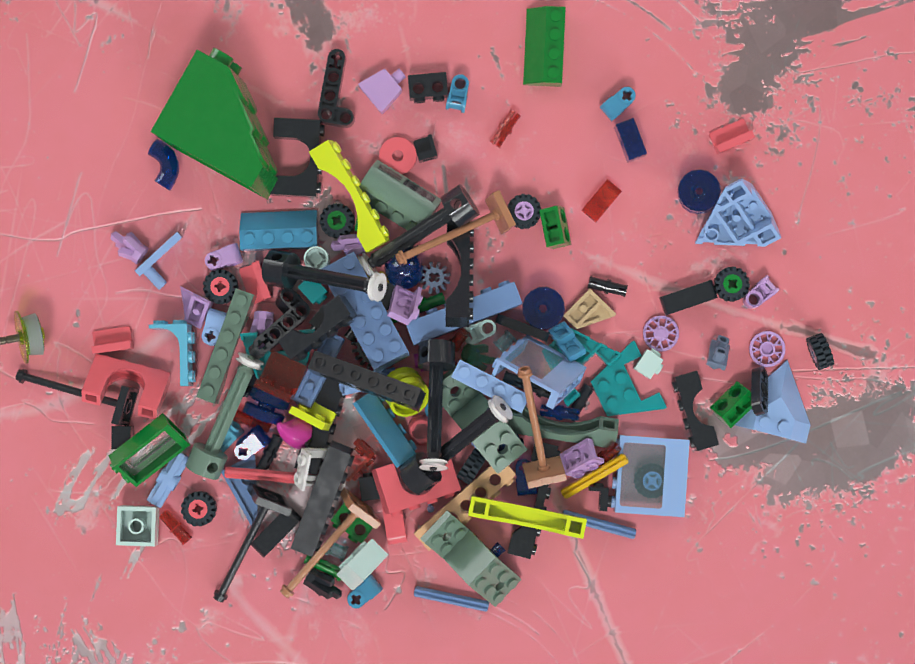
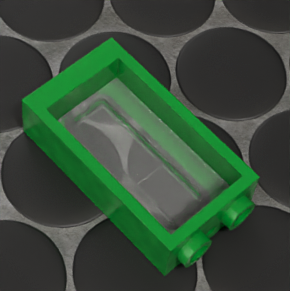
[108,413,190,487]

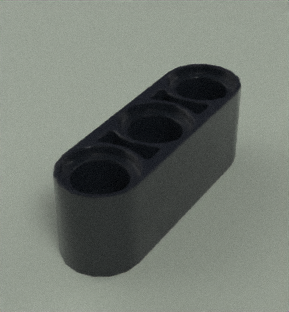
[659,280,718,316]
[251,506,302,558]

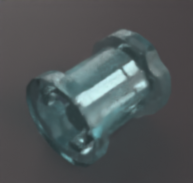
[492,329,517,353]
[325,543,349,562]

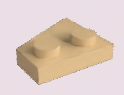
[563,289,616,329]

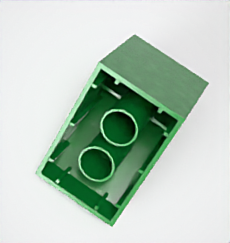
[150,48,278,200]

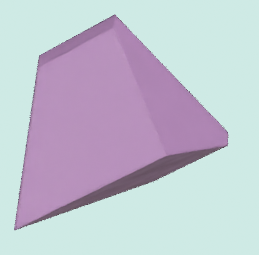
[180,286,214,329]

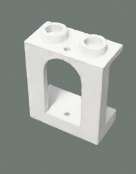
[294,448,349,491]

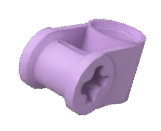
[205,243,243,271]
[743,275,780,309]

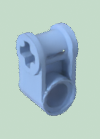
[201,308,227,346]

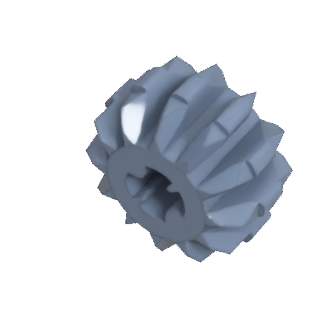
[418,262,451,294]

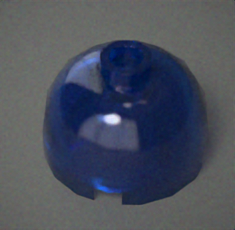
[384,252,423,289]

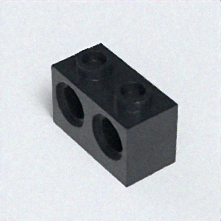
[408,72,448,104]

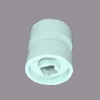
[304,246,330,269]

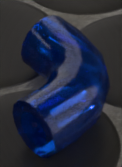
[148,139,179,191]

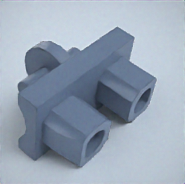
[706,335,730,371]

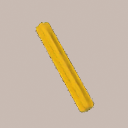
[561,454,629,499]

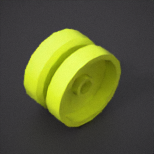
[386,367,429,417]

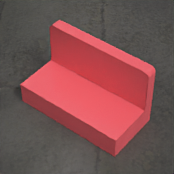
[709,119,755,155]
[239,261,273,304]
[91,326,134,354]

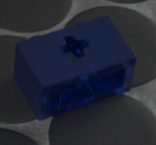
[614,118,647,163]

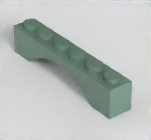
[196,288,257,404]
[507,406,619,449]

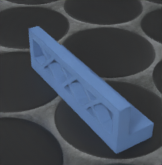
[293,335,345,409]

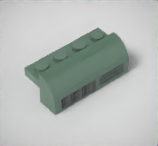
[359,159,441,231]

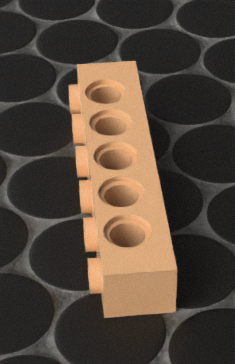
[414,465,516,551]

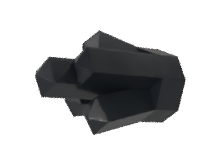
[303,568,342,599]

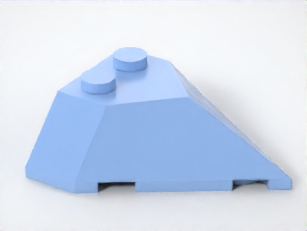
[695,178,781,247]
[735,360,811,444]

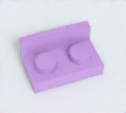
[560,438,604,478]

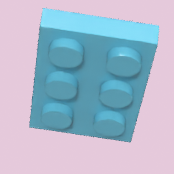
[149,320,196,386]

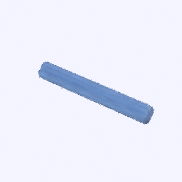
[562,510,636,539]
[414,586,489,612]

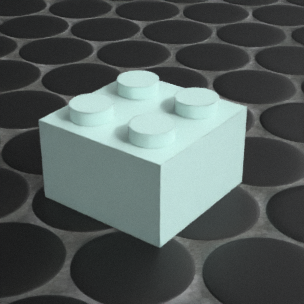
[116,505,159,547]
[336,539,389,591]

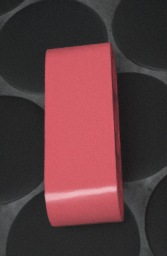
[382,506,407,545]

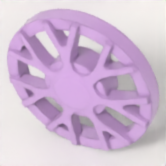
[643,316,679,352]
[749,331,785,367]

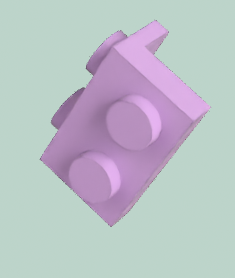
[387,285,423,325]

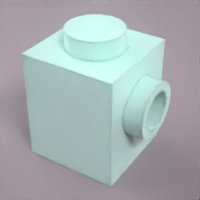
[633,348,664,379]

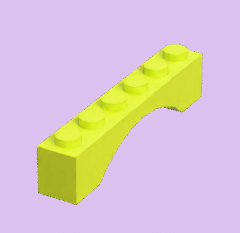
[309,140,390,252]
[468,495,587,539]

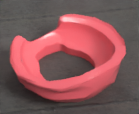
[407,415,428,446]

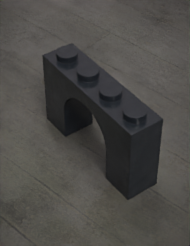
[270,118,325,198]

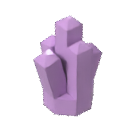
[110,231,149,264]
[331,234,370,255]
[249,311,274,349]

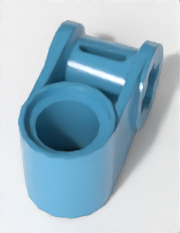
[446,75,469,113]
[599,87,636,122]
[347,574,383,609]

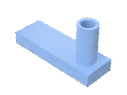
[135,231,183,290]

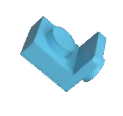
[220,420,244,453]

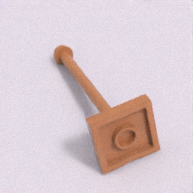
[395,190,516,265]
[517,366,567,489]
[280,487,381,598]

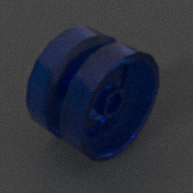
[677,169,721,215]
[522,287,565,330]
[242,386,291,425]

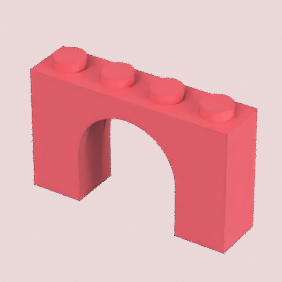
[81,354,171,419]
[371,452,461,517]

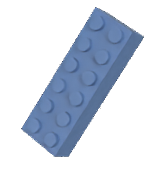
[322,252,410,373]
[406,280,522,346]

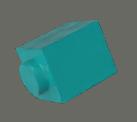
[298,281,328,305]

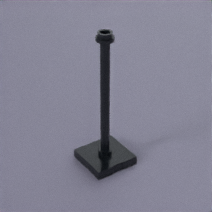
[16,369,139,426]
[213,483,292,603]

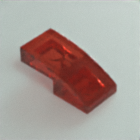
[581,179,622,222]

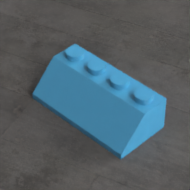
[239,210,319,251]
[353,394,418,468]

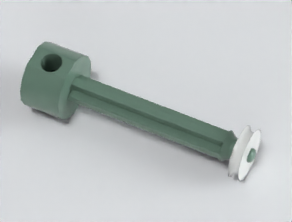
[185,352,264,480]

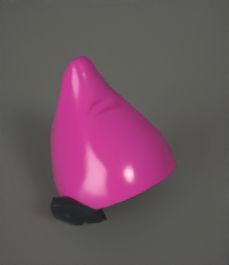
[276,418,312,449]

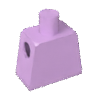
[358,69,406,114]

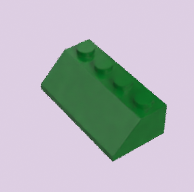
[523,6,566,87]

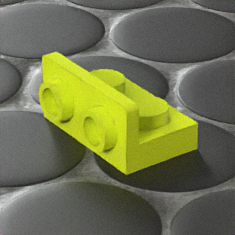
[289,402,336,431]

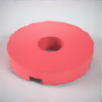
[379,137,417,175]

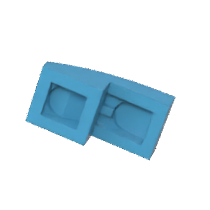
[548,321,586,363]

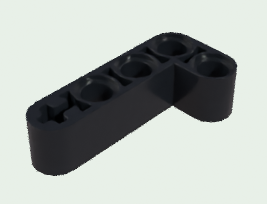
[318,49,355,128]
[249,288,310,359]

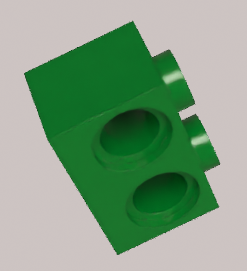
[539,205,571,249]
[710,381,752,428]
[331,503,373,544]

